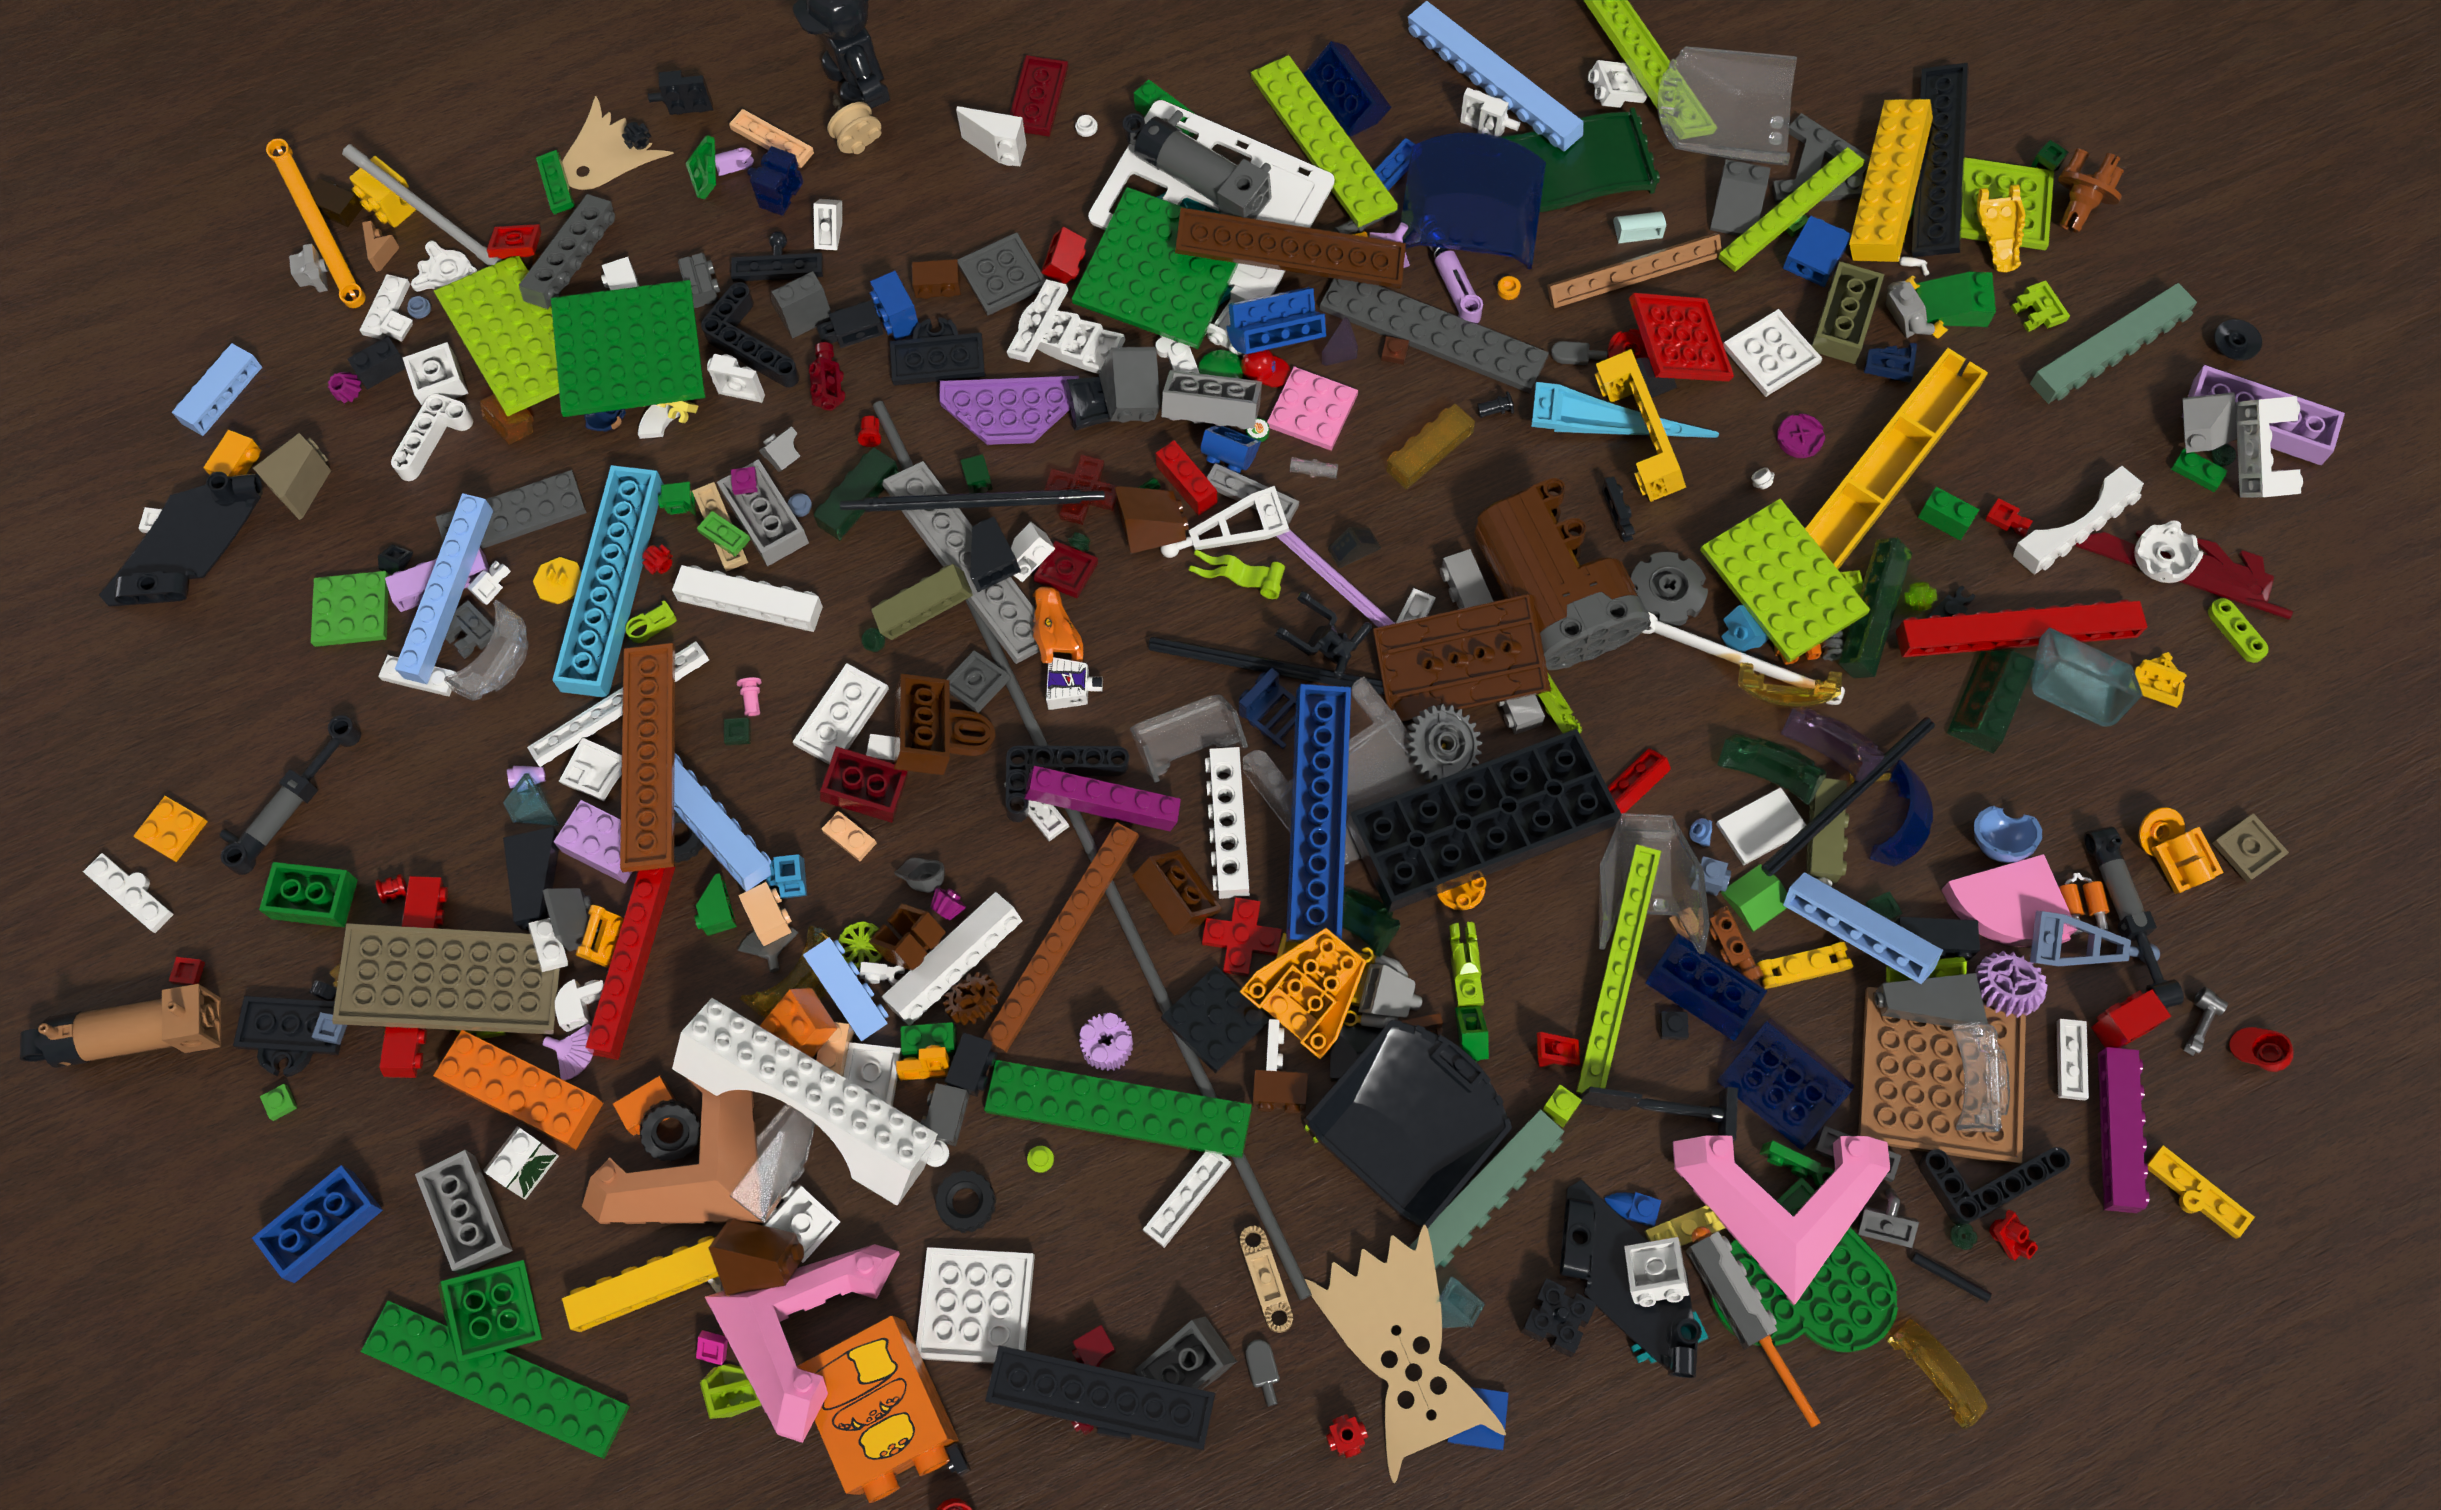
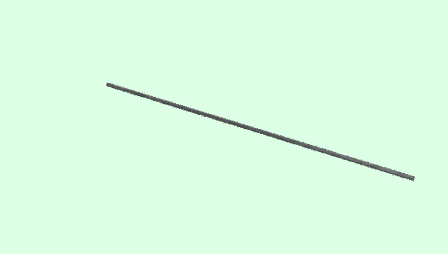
[873,401,1312,1301]

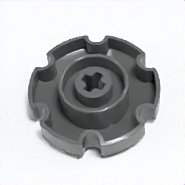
[1631,552,1708,627]

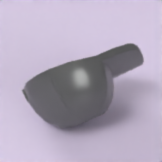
[894,858,945,893]

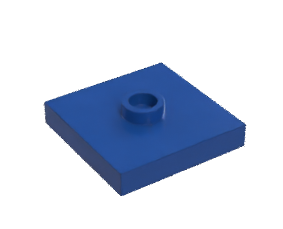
[1447,1387,1508,1450]

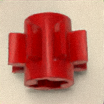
[642,544,673,575]

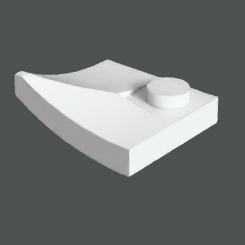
[559,738,622,801]

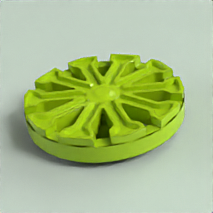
[838,921,883,969]

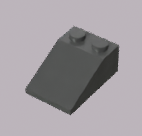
[1710,159,1771,236]
[1134,1316,1237,1390]

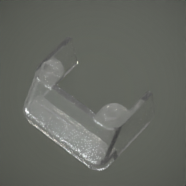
[1130,695,1248,782]

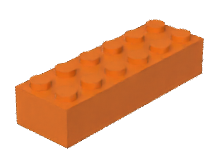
[433,1030,603,1150]

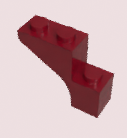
[1071,1325,1116,1435]

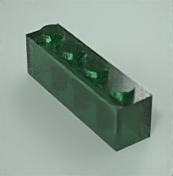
[814,447,899,541]

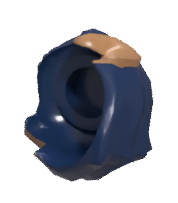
[584,409,626,432]

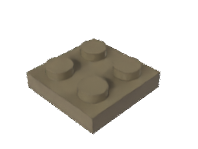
[2212,813,2289,883]

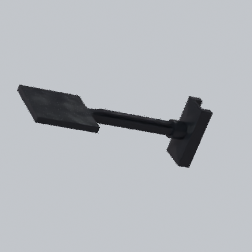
[1578,1087,1738,1141]

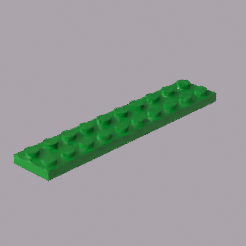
[984,1060,1252,1158]
[361,1301,630,1459]

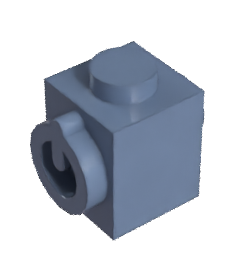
[1691,856,1731,896]

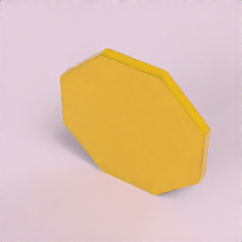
[533,557,582,604]

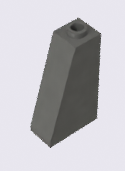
[1874,973,1988,1031]

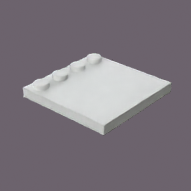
[916,1247,1035,1364]

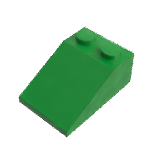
[1916,272,1996,327]

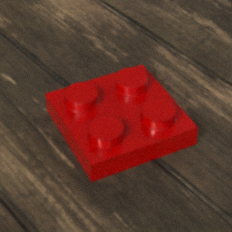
[487,224,542,259]

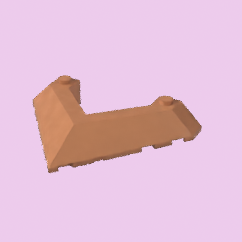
[582,1078,763,1224]

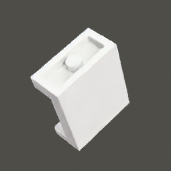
[1207,285,1259,356]

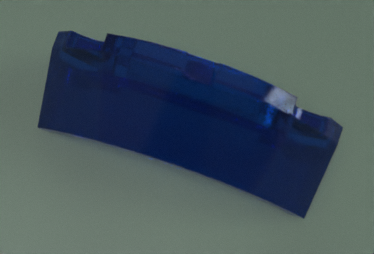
[1870,760,1933,867]

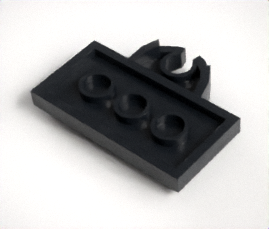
[890,317,985,386]
[233,996,342,1077]

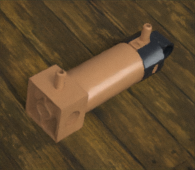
[20,984,221,1068]

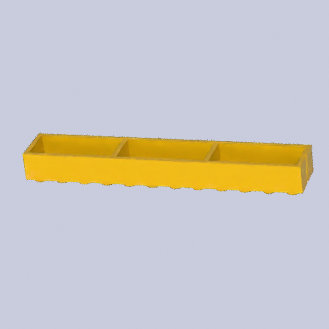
[1805,348,1988,569]

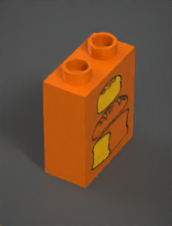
[797,1315,959,1503]

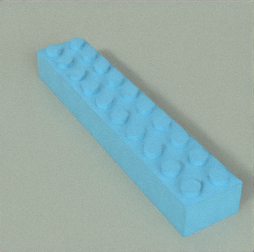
[552,465,664,698]

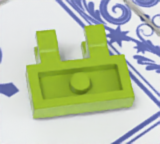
[2011,281,2070,332]

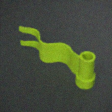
[1189,550,1285,599]

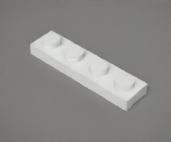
[1143,1152,1231,1248]

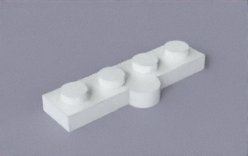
[1156,336,1200,374]
[83,853,174,933]

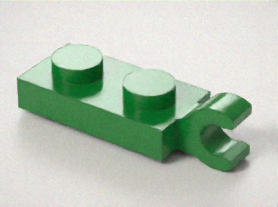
[1759,1140,1834,1187]

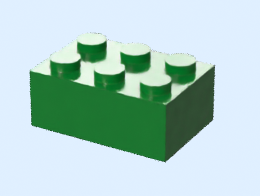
[259,862,358,928]

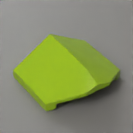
[700,1364,761,1419]

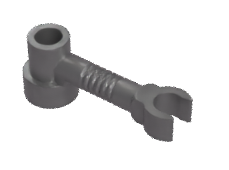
[2184,987,2228,1056]

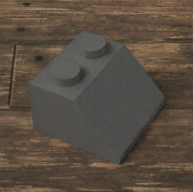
[543,888,600,952]

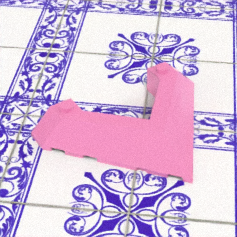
[1673,1136,1890,1306]
[705,1244,899,1443]

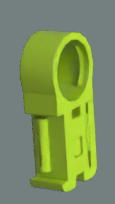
[625,601,677,643]

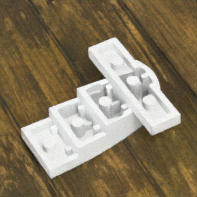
[1007,280,1126,374]

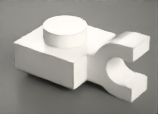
[467,561,511,605]
[859,962,905,986]

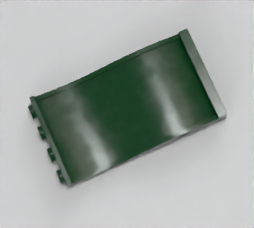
[1477,107,1660,221]

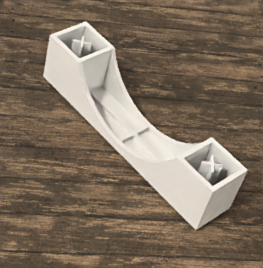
[672,998,938,1206]

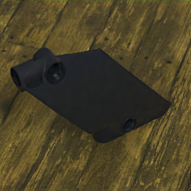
[99,472,263,606]
[1560,1180,1702,1378]

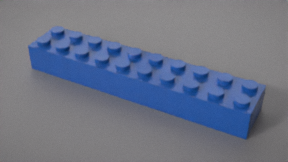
[1286,684,1351,943]

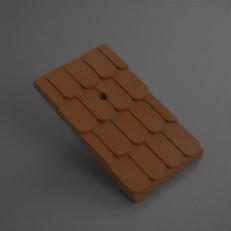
[1373,594,1551,724]

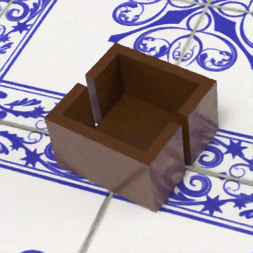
[869,904,946,971]

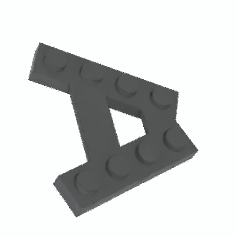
[1772,113,1870,205]

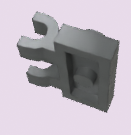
[445,601,500,659]

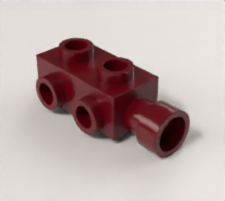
[809,342,845,411]

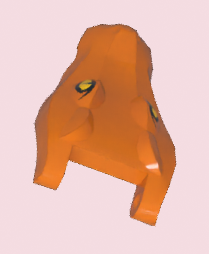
[1032,586,1083,663]

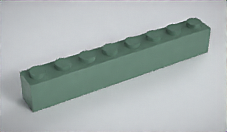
[2030,283,2197,404]
[1409,1109,1565,1269]

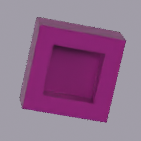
[731,467,758,495]

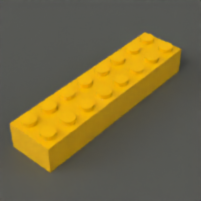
[1849,99,1933,262]

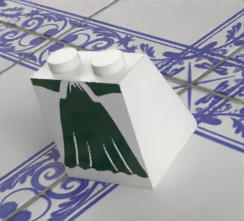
[484,1126,559,1200]

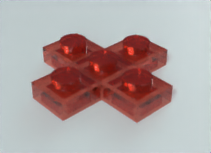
[1045,455,1118,525]

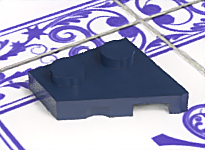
[1864,343,1917,383]

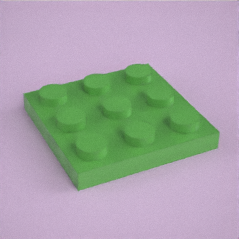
[311,571,389,647]

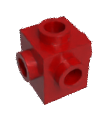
[1326,1414,1368,1458]

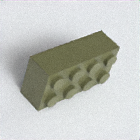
[1811,261,1885,364]

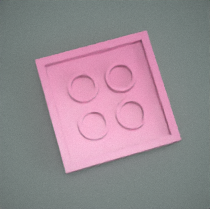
[1267,367,1358,451]

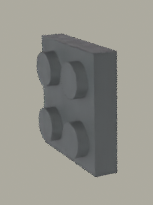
[946,650,1011,713]

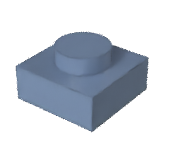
[312,1012,347,1045]

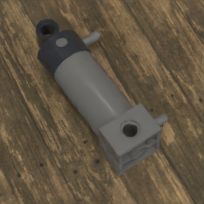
[1123,110,1272,219]

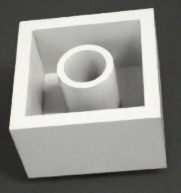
[403,342,468,405]

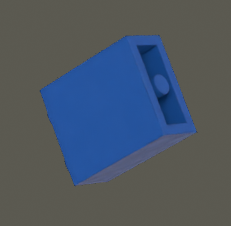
[1783,216,1852,287]

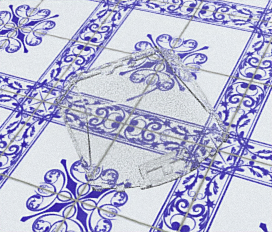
[1657,46,1797,166]

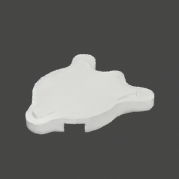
[411,241,477,292]

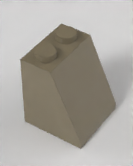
[253,433,331,520]

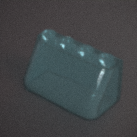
[2031,627,2143,727]

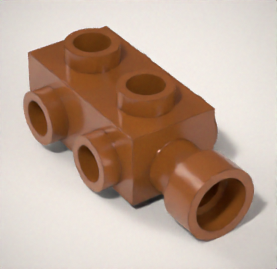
[1708,906,1764,984]

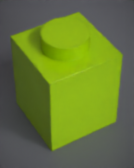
[1542,1085,1582,1128]

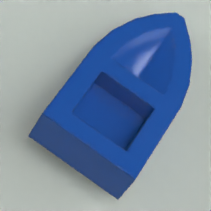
[1604,1192,1661,1228]

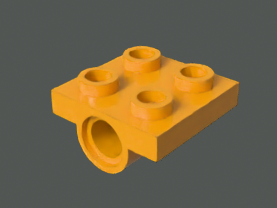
[2151,827,2224,894]

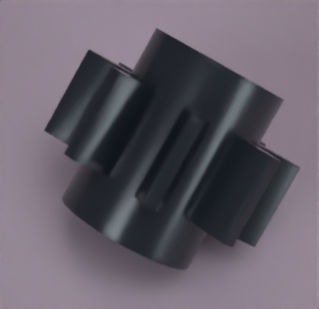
[622,122,651,150]

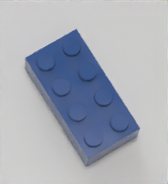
[252,1165,383,1283]

